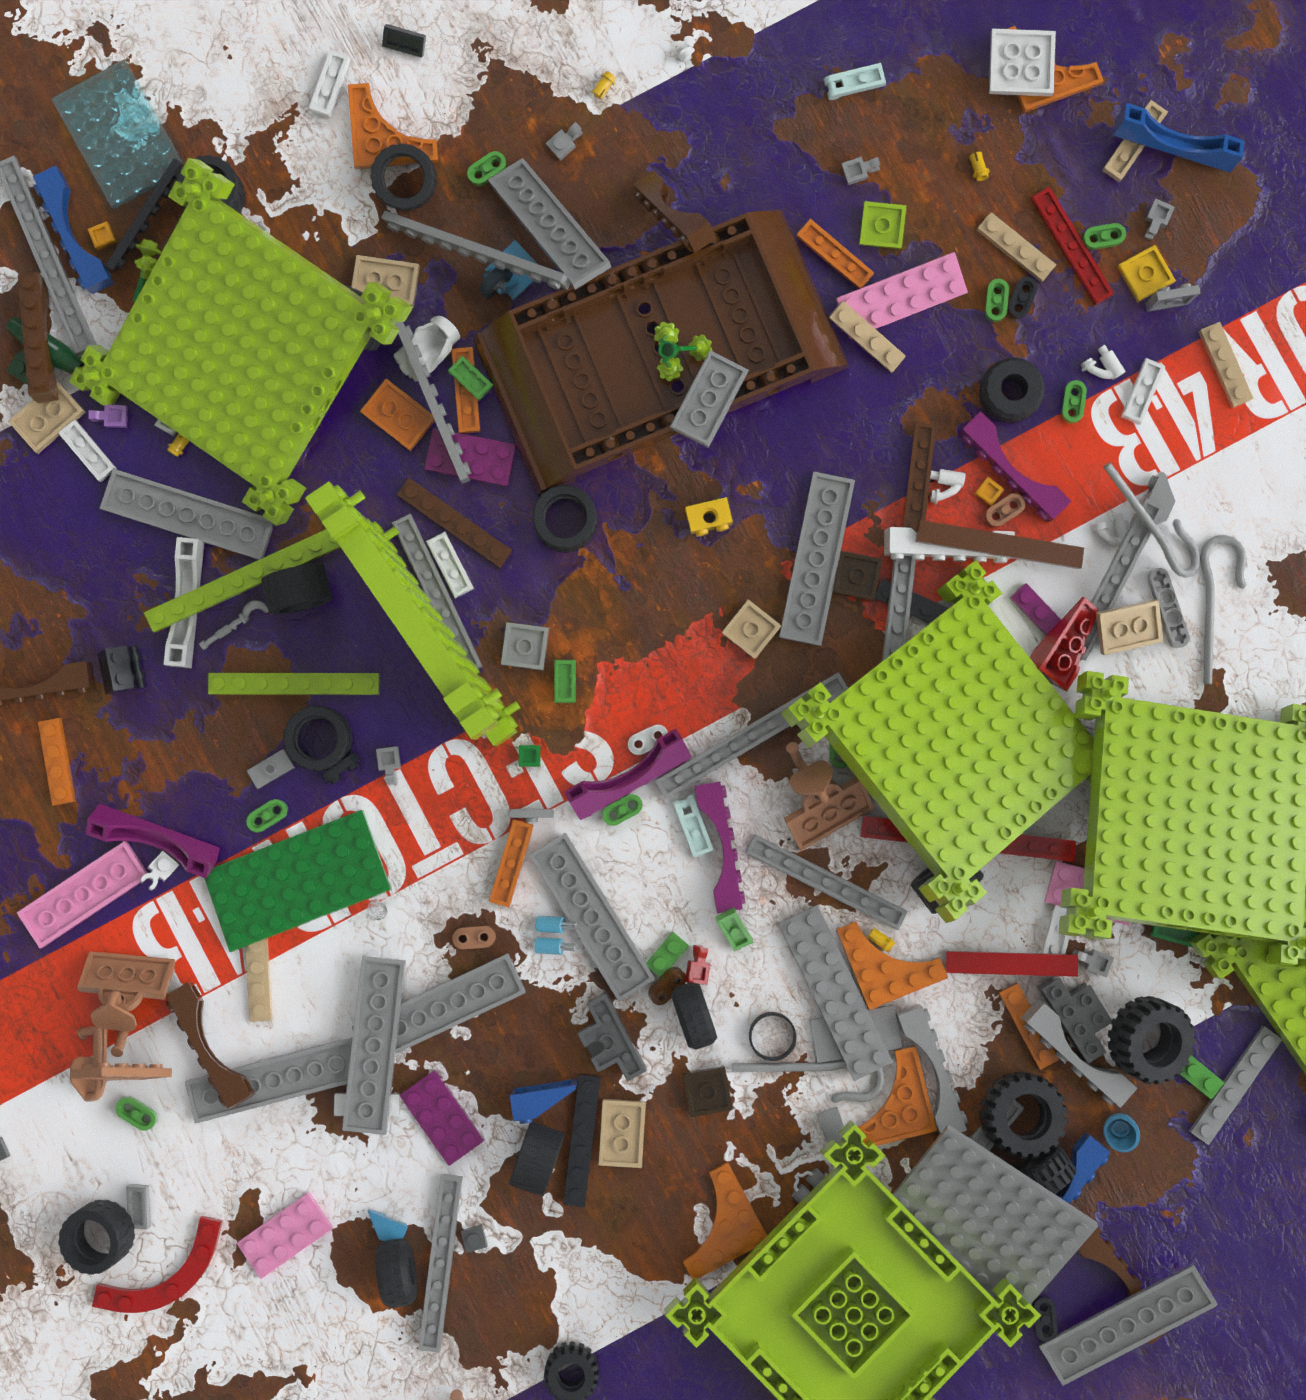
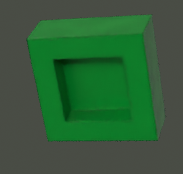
[519,745,541,767]

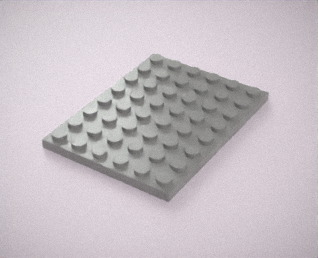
[893,1124,1097,1304]

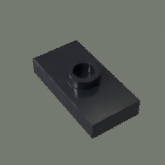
[382,24,426,58]

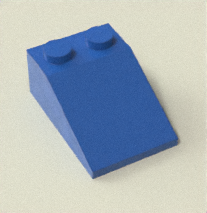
[510,1078,577,1124]

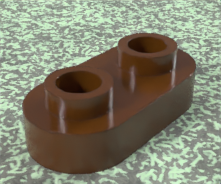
[648,967,686,1005]

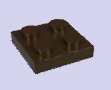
[832,551,882,601]
[682,1066,733,1117]

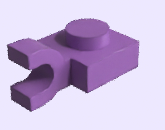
[88,405,128,428]

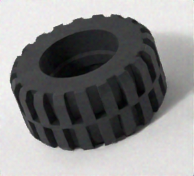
[1108,996,1196,1084]
[979,1071,1068,1159]

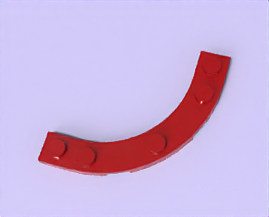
[92,1216,223,1313]

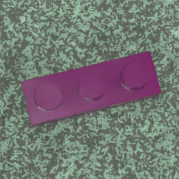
[1010,583,1061,636]

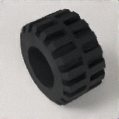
[1019,1146,1077,1194]
[544,1341,599,1400]

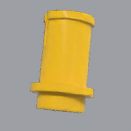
[591,71,616,100]
[969,152,990,181]
[167,434,189,457]
[867,927,895,952]

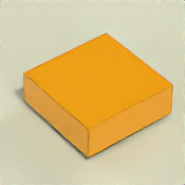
[88,221,117,250]
[974,477,1005,507]

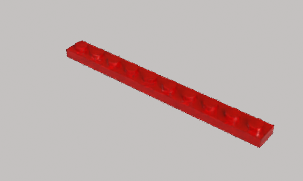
[860,816,1076,862]

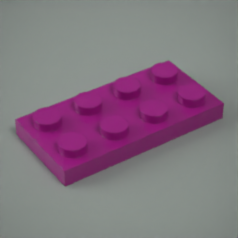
[425,428,516,487]
[399,1069,485,1166]

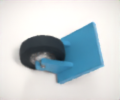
[479,240,537,300]

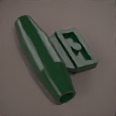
[6,317,85,384]

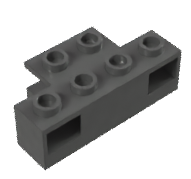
[1036,976,1112,1064]
[578,991,647,1082]

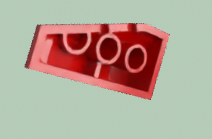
[1029,597,1098,692]

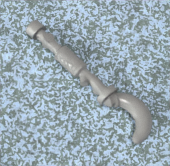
[199,600,269,650]

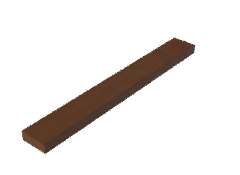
[915,520,1085,569]

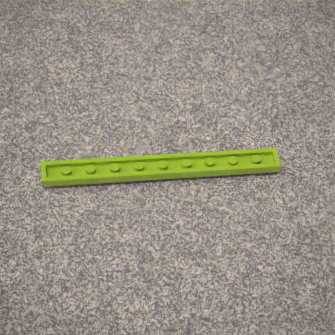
[144,529,341,633]

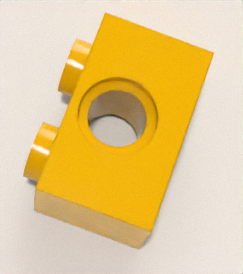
[685,497,733,537]

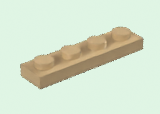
[1102,100,1168,182]
[976,212,1056,283]
[828,301,906,372]
[1199,322,1254,408]
[245,939,273,1022]

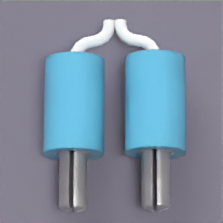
[527,916,577,955]

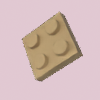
[722,599,781,660]

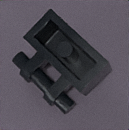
[97,646,146,695]

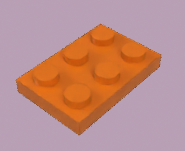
[360,379,435,451]

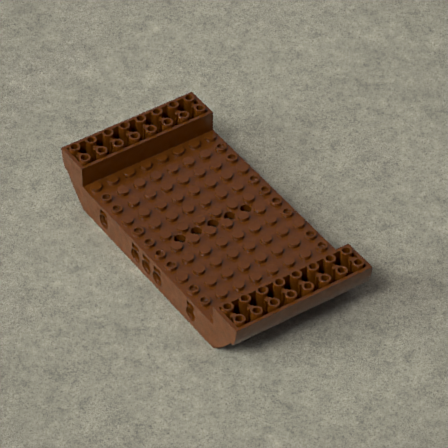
[473,209,849,497]

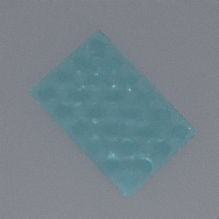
[52,59,184,209]

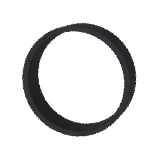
[749,1012,797,1061]

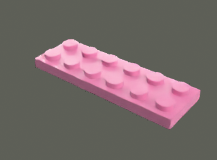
[835,252,968,339]
[17,841,148,948]

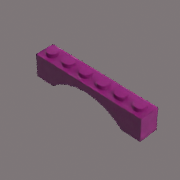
[960,411,1071,522]
[564,728,692,821]
[695,782,746,914]
[86,804,219,878]

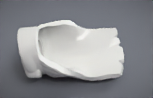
[394,316,460,382]

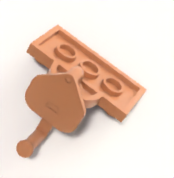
[784,742,875,851]
[77,951,176,1057]
[70,1026,172,1102]

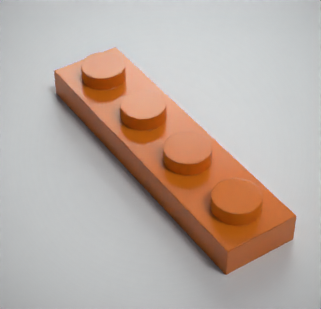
[796,219,874,289]
[452,347,481,434]
[38,718,76,806]
[489,819,534,908]
[998,982,1059,1070]

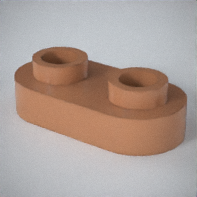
[985,494,1025,527]
[452,926,496,949]

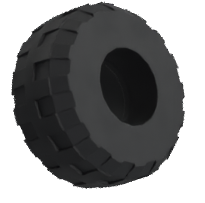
[979,357,1045,423]
[671,982,718,1050]
[375,1238,418,1308]

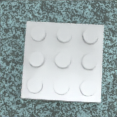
[989,29,1056,96]

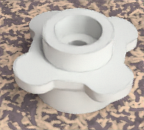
[675,42,695,62]

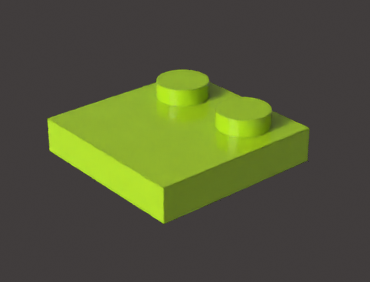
[859,201,907,249]

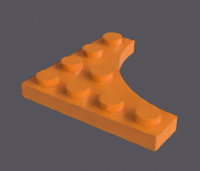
[1007,26,1104,113]
[348,83,439,169]
[836,921,948,1010]
[857,1045,937,1146]
[683,1161,767,1280]

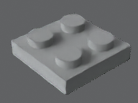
[1145,283,1200,312]
[501,622,549,671]

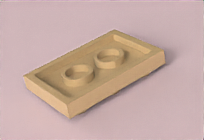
[352,255,420,307]
[8,381,86,454]
[1096,599,1163,655]
[599,1099,646,1168]

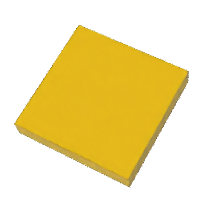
[1117,245,1176,303]

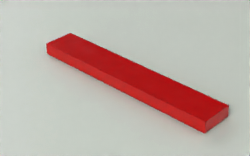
[1030,186,1114,306]
[946,951,1078,977]

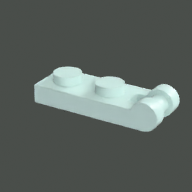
[824,63,886,100]
[673,794,713,858]

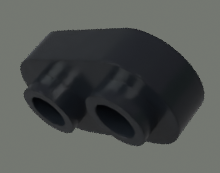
[1007,277,1038,319]
[321,752,361,785]
[1032,1296,1058,1342]

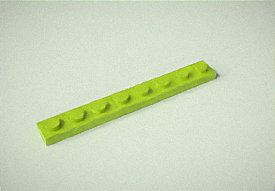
[208,673,380,695]

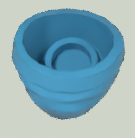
[1103,1113,1140,1152]

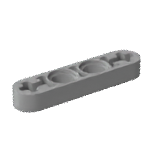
[1148,568,1190,648]

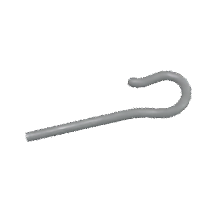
[1103,462,1200,578]
[1200,535,1247,684]
[732,1060,885,1103]

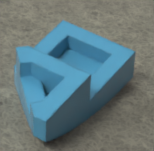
[368,1209,408,1241]

